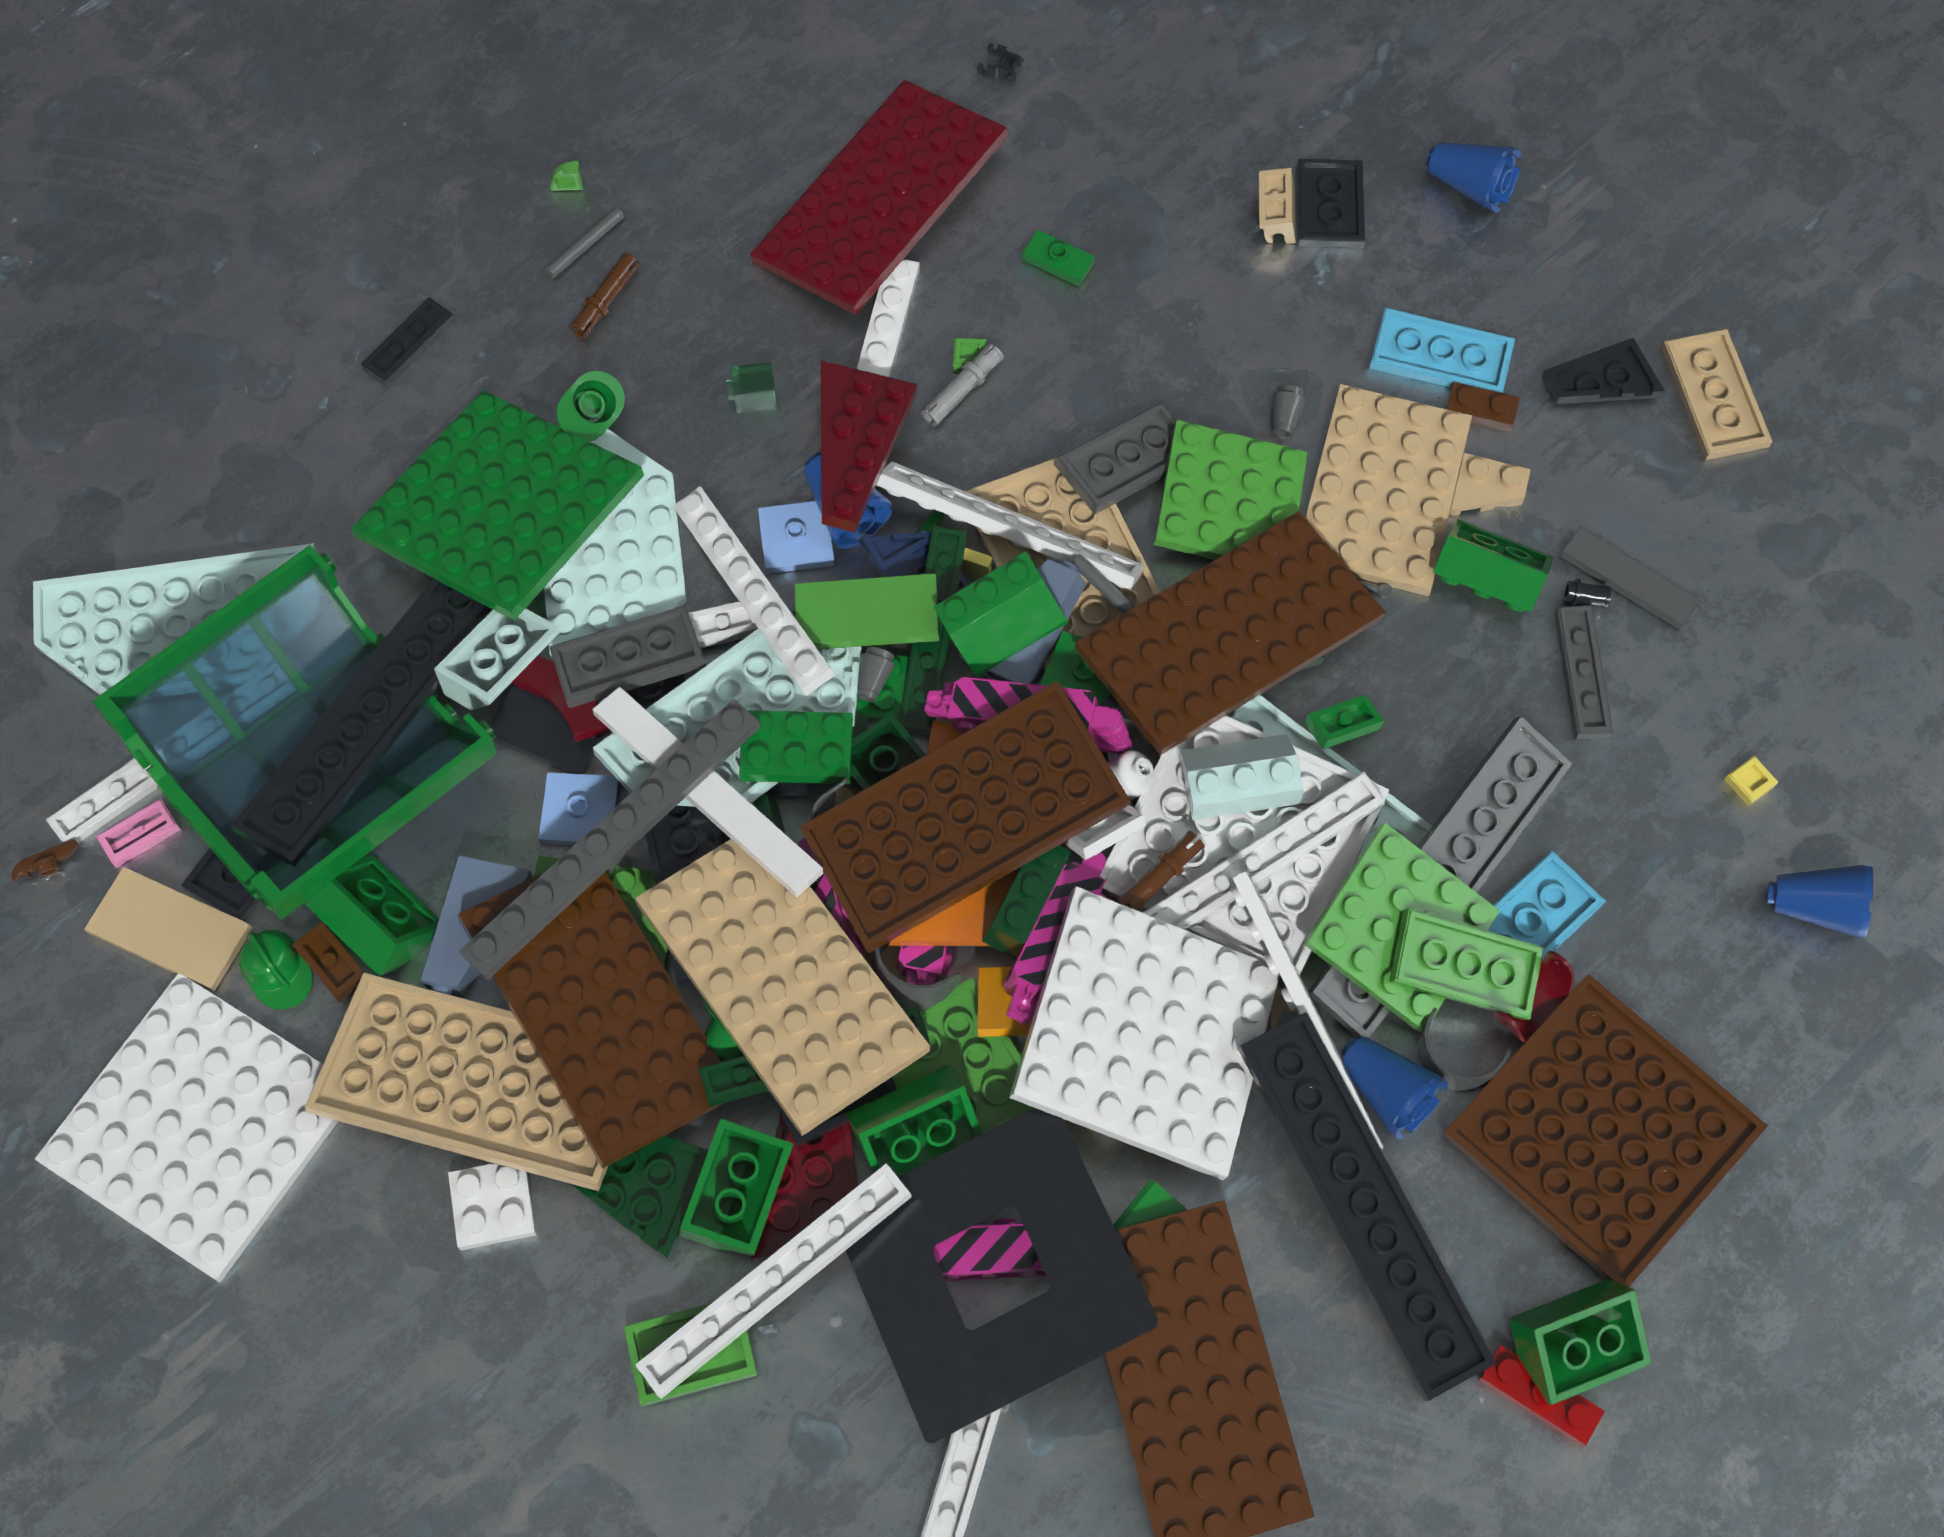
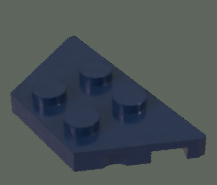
[859,531,970,591]

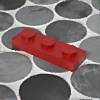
[1479,1344,1605,1447]

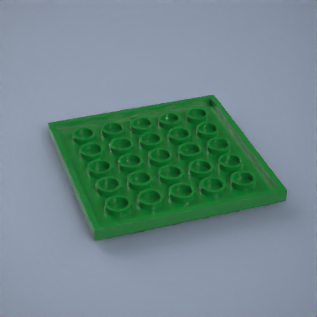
[351,390,644,621]

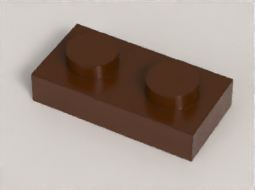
[1447,382,1520,432]
[292,922,364,1002]

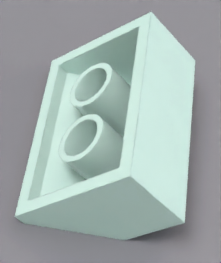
[434,608,561,710]
[1179,734,1304,821]

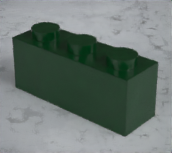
[982,845,1071,958]

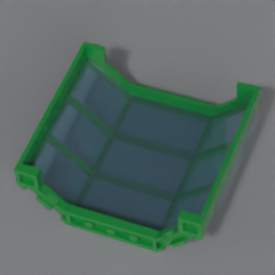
[92,545,497,920]

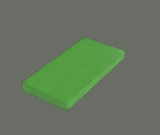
[795,574,939,649]
[1389,908,1544,1020]

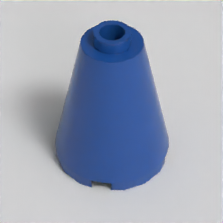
[1426,142,1521,213]
[804,452,892,549]
[1767,865,1873,938]
[1341,1036,1448,1139]

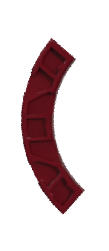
[511,655,610,742]

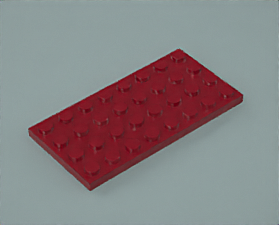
[750,80,1008,315]

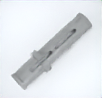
[921,343,1004,427]

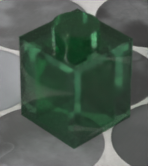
[726,362,777,413]

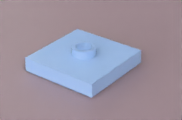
[758,501,835,574]
[538,772,620,846]

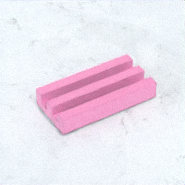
[96,798,181,869]

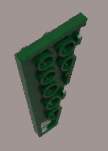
[565,1136,708,1262]

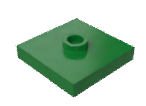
[1040,631,1110,706]

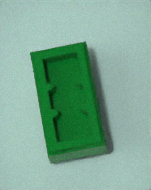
[1022,230,1095,287]

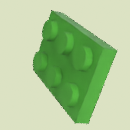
[624,1303,758,1407]

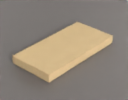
[1661,329,1773,460]
[84,867,253,992]

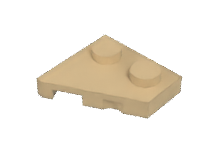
[1449,453,1531,516]

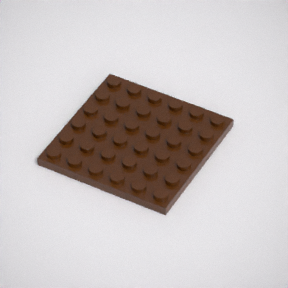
[1442,974,1768,1287]

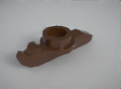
[11,839,79,882]

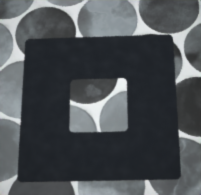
[845,1107,1158,1443]

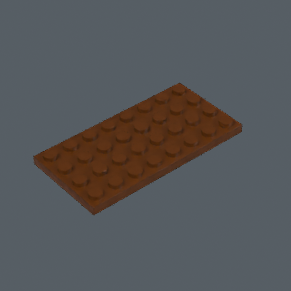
[1075,511,1386,756]
[800,681,1131,953]
[458,872,727,1168]
[1103,1200,1315,1537]

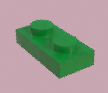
[1304,695,1384,749]

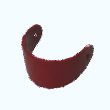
[1492,951,1574,1042]

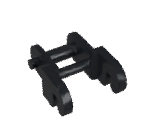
[977,43,1024,82]

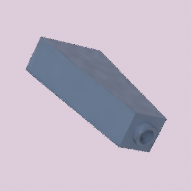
[959,559,1086,684]
[421,856,533,998]

